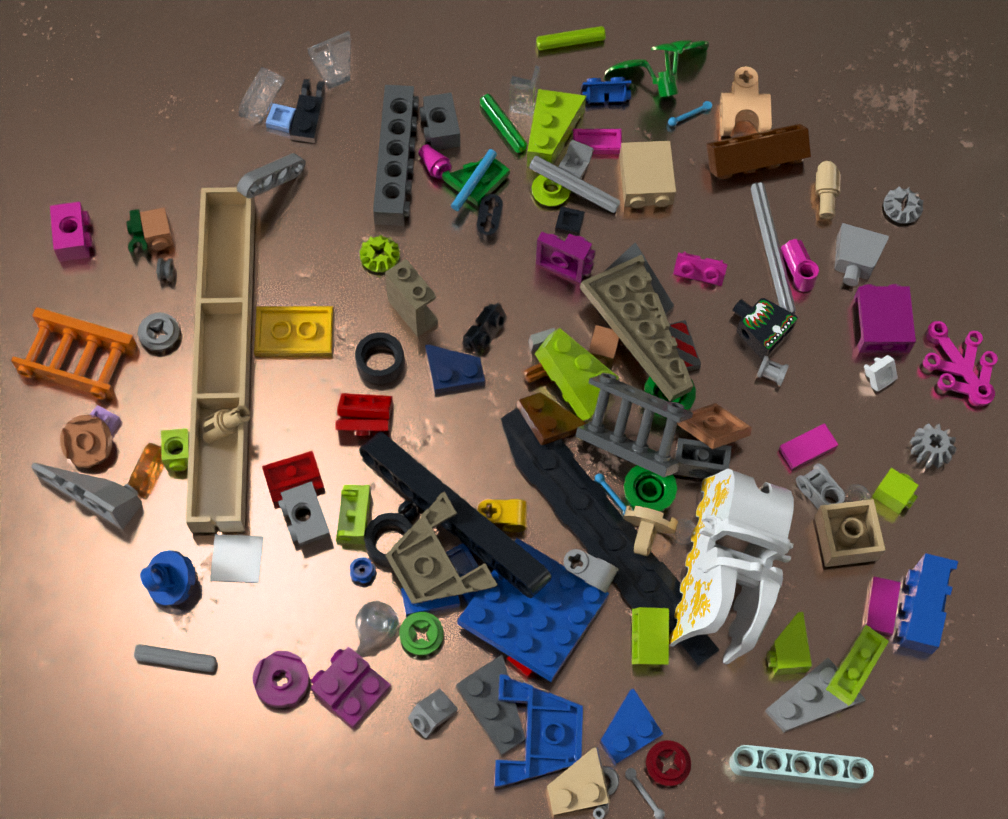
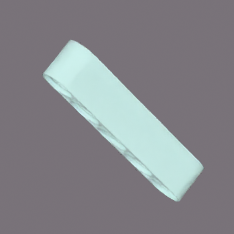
[729,745,874,788]

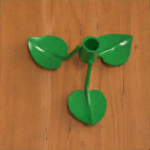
[605,40,709,97]

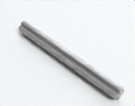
[751,182,796,315]

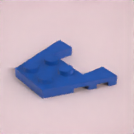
[494,674,583,787]

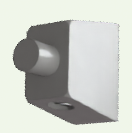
[834,223,889,286]

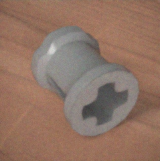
[756,356,789,386]

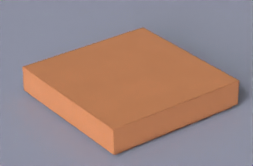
[677,403,752,449]

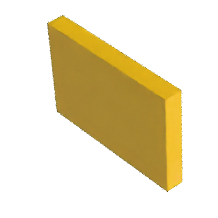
[254,306,334,356]

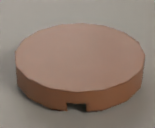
[60,414,112,468]

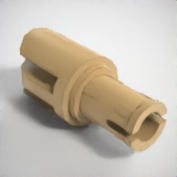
[815,161,841,219]
[203,405,250,443]

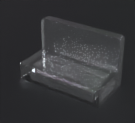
[509,65,541,116]

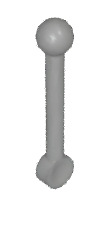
[625,768,665,819]

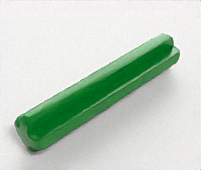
[480,94,527,153]

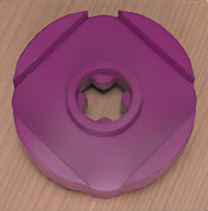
[252,650,310,708]

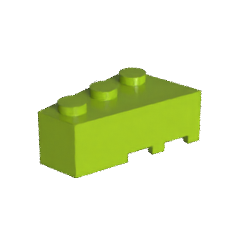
[527,89,586,167]
[535,328,619,421]

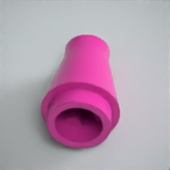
[418,144,452,179]

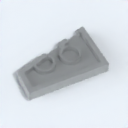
[765,657,866,733]

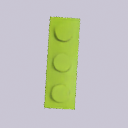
[826,625,889,706]

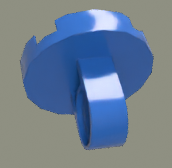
[140,550,195,606]

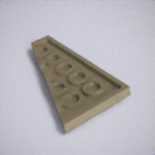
[580,255,693,402]

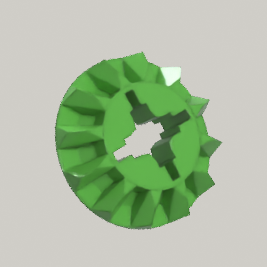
[399,612,443,656]

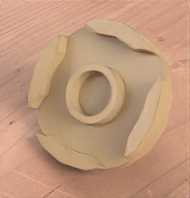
[624,506,678,556]

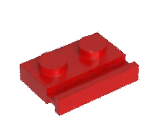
[262,450,324,503]

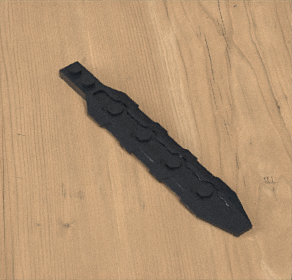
[500,408,720,669]

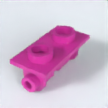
[673,251,727,286]

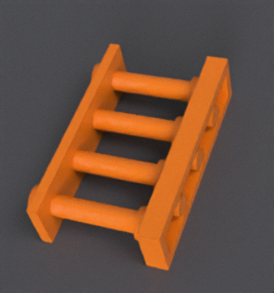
[11,307,137,400]

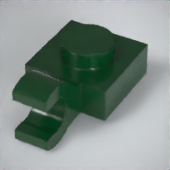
[126,209,149,257]

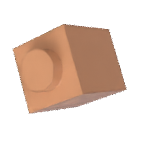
[140,207,174,250]
[589,325,620,369]

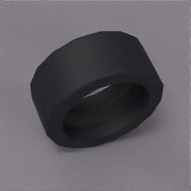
[355,332,405,384]
[364,513,413,567]

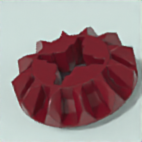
[645,740,692,787]

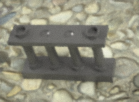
[576,373,693,477]

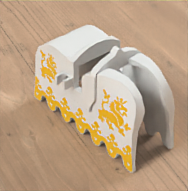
[669,469,794,664]

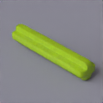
[536,26,606,50]

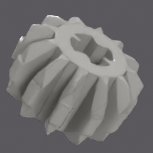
[910,423,956,469]

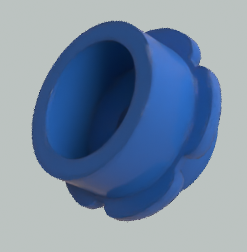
[349,557,376,583]

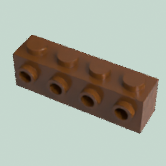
[707,124,811,179]

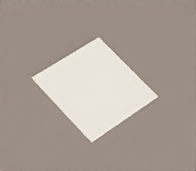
[210,534,263,583]

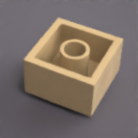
[814,499,885,567]

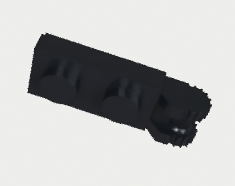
[290,79,325,143]

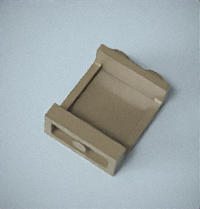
[385,259,438,337]

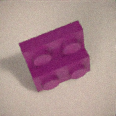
[536,231,596,284]
[311,646,391,729]

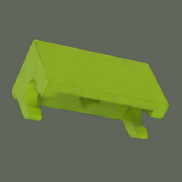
[336,485,371,545]
[632,607,669,665]

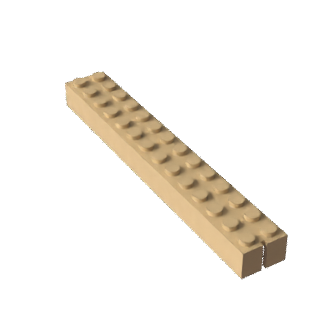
[186,187,255,533]

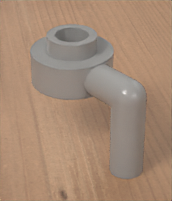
[593,766,620,819]

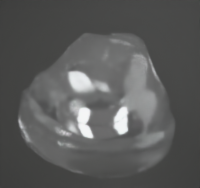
[355,601,400,655]

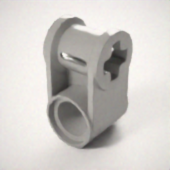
[796,463,845,509]
[564,549,618,593]

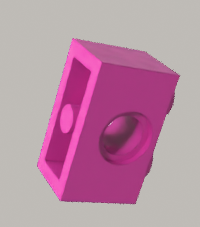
[50,202,93,262]

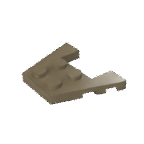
[385,492,498,604]

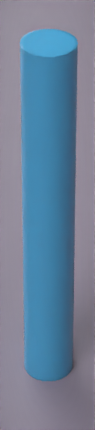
[451,149,497,211]

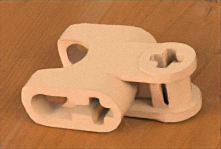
[720,66,772,136]

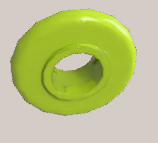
[532,175,571,207]

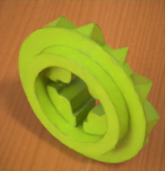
[360,234,400,272]

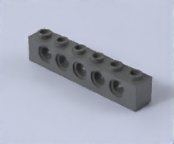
[373,85,419,226]

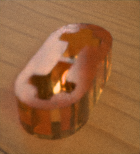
[128,442,162,492]

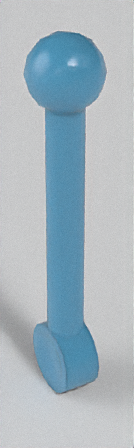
[668,101,712,127]
[595,473,634,516]

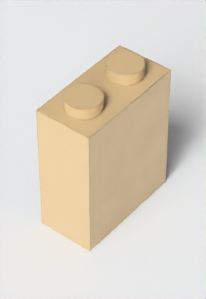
[619,141,676,208]

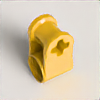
[477,499,527,532]

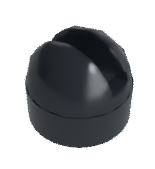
[398,501,419,524]

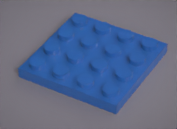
[457,538,609,682]

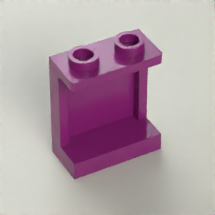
[854,284,916,353]

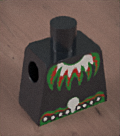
[732,298,798,360]

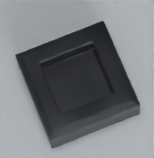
[555,206,585,236]

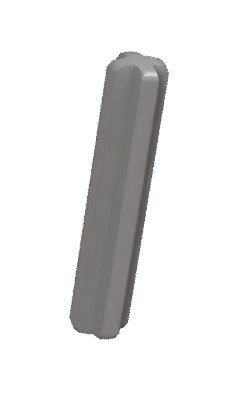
[134,644,216,672]

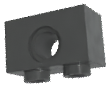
[419,92,460,150]
[674,438,732,479]

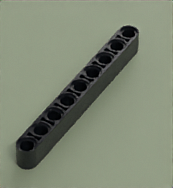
[359,432,552,598]

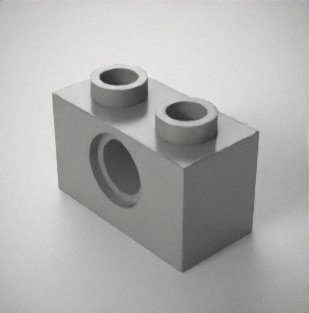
[278,481,330,546]

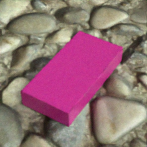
[573,129,622,154]
[779,423,838,470]
[865,576,901,636]

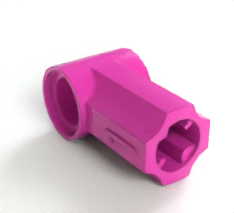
[781,238,819,292]

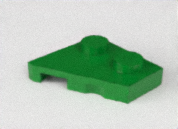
[442,158,510,207]

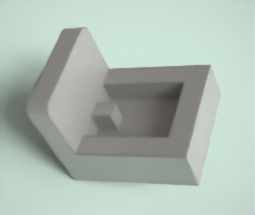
[558,140,594,179]
[408,688,458,738]

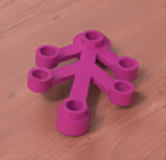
[923,321,998,406]

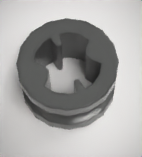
[156,258,174,281]

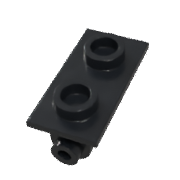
[462,302,508,356]

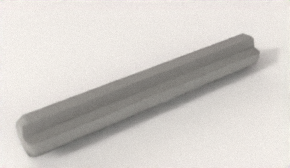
[529,156,620,213]

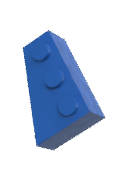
[897,553,958,654]

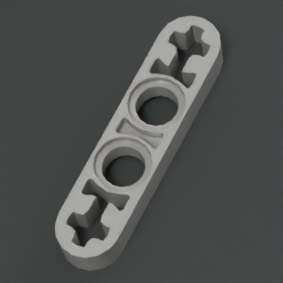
[237,153,306,199]

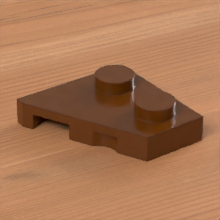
[516,392,586,446]

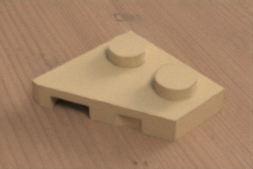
[547,747,610,815]

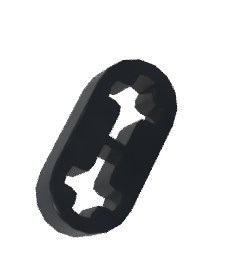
[476,194,503,241]

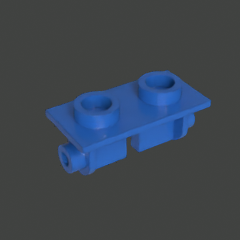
[581,77,631,104]

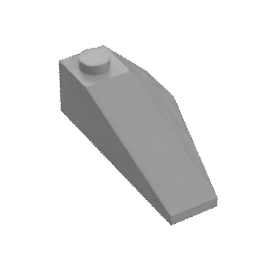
[31,463,142,530]

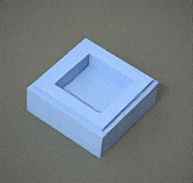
[266,103,296,133]

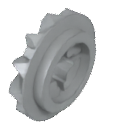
[883,186,924,223]
[138,313,180,352]

